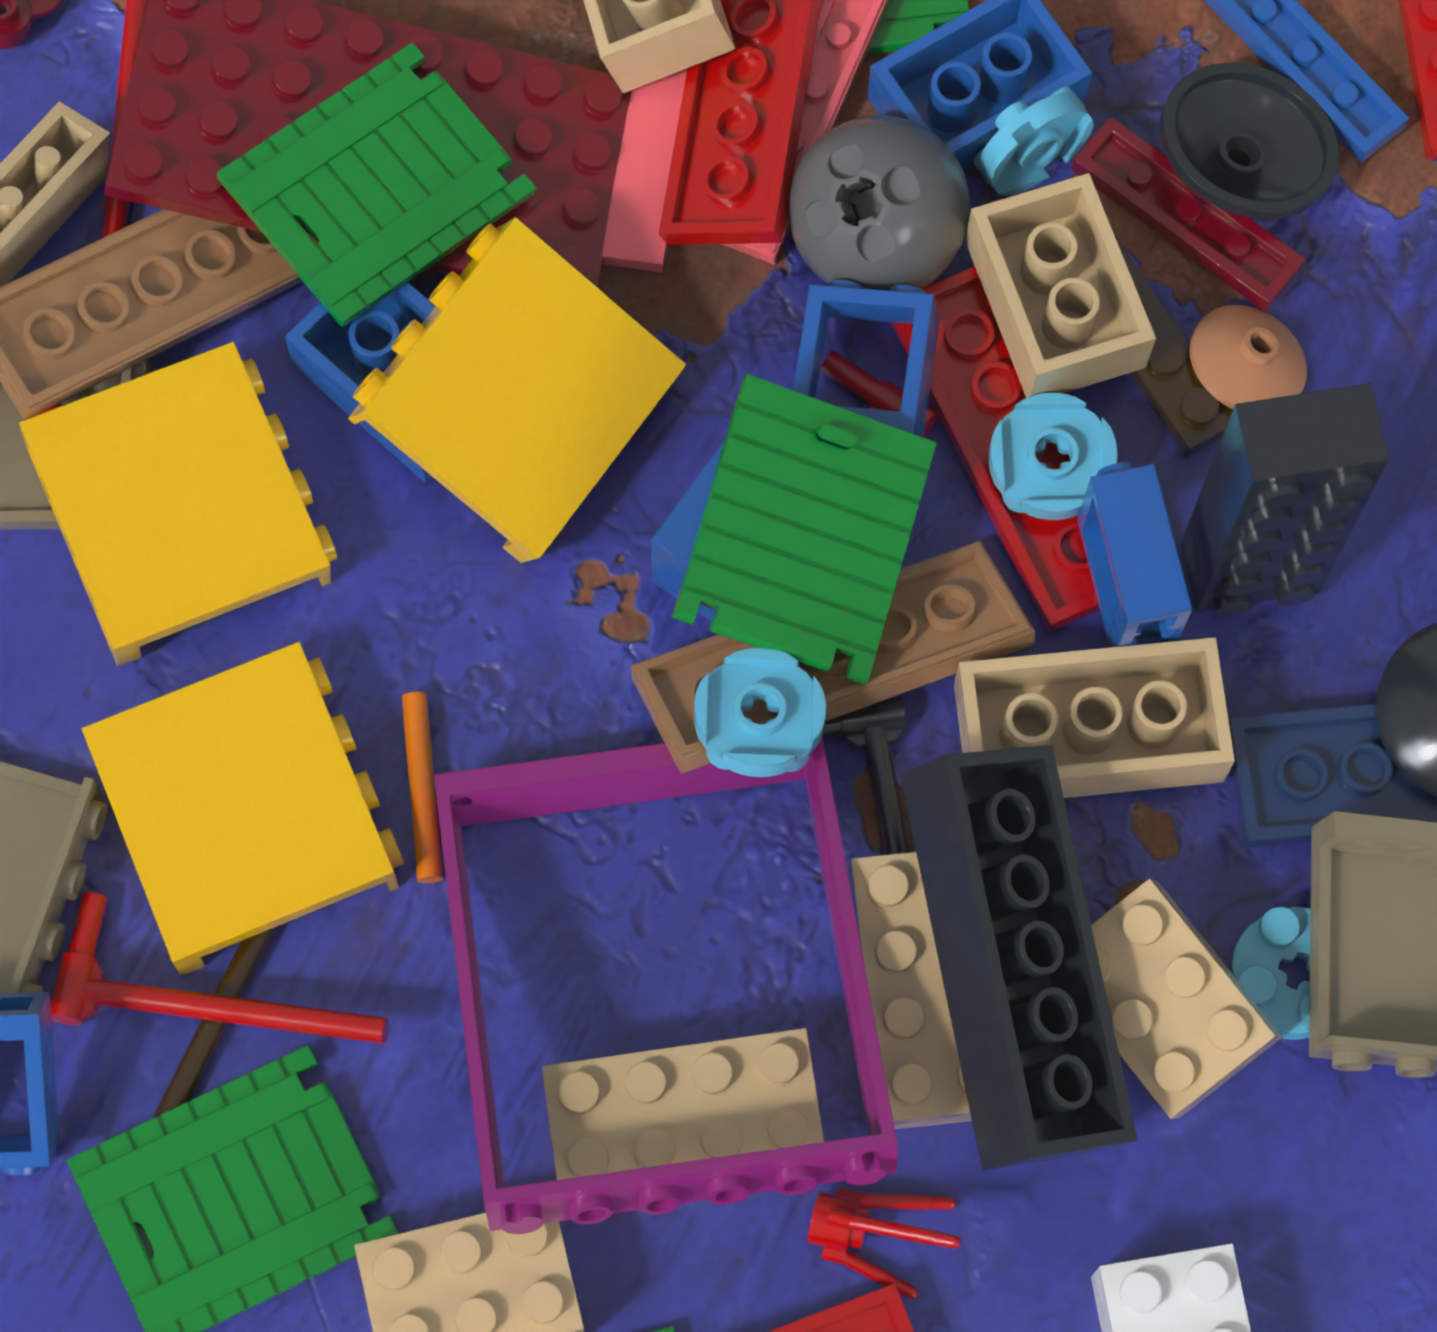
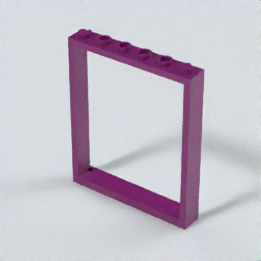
[434,737,898,1234]

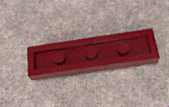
[1071,116,1306,312]

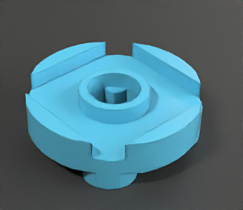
[973,87,1094,196]
[989,393,1117,520]
[694,648,826,777]
[1229,907,1311,1040]

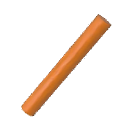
[402,691,443,884]

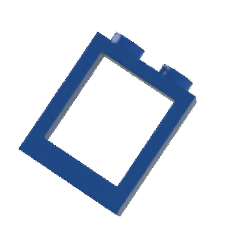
[793,280,940,449]
[1077,462,1192,648]
[0,992,60,1175]

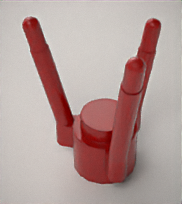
[807,1188,961,1299]

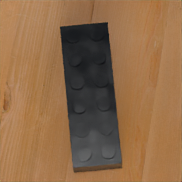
[1181,383,1389,616]
[900,745,1138,1171]

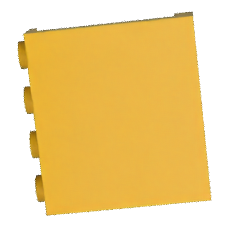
[348,217,686,563]
[19,342,337,666]
[81,642,404,976]

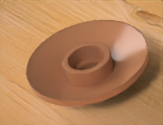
[1189,305,1307,409]

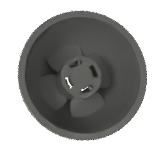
[788,115,970,291]

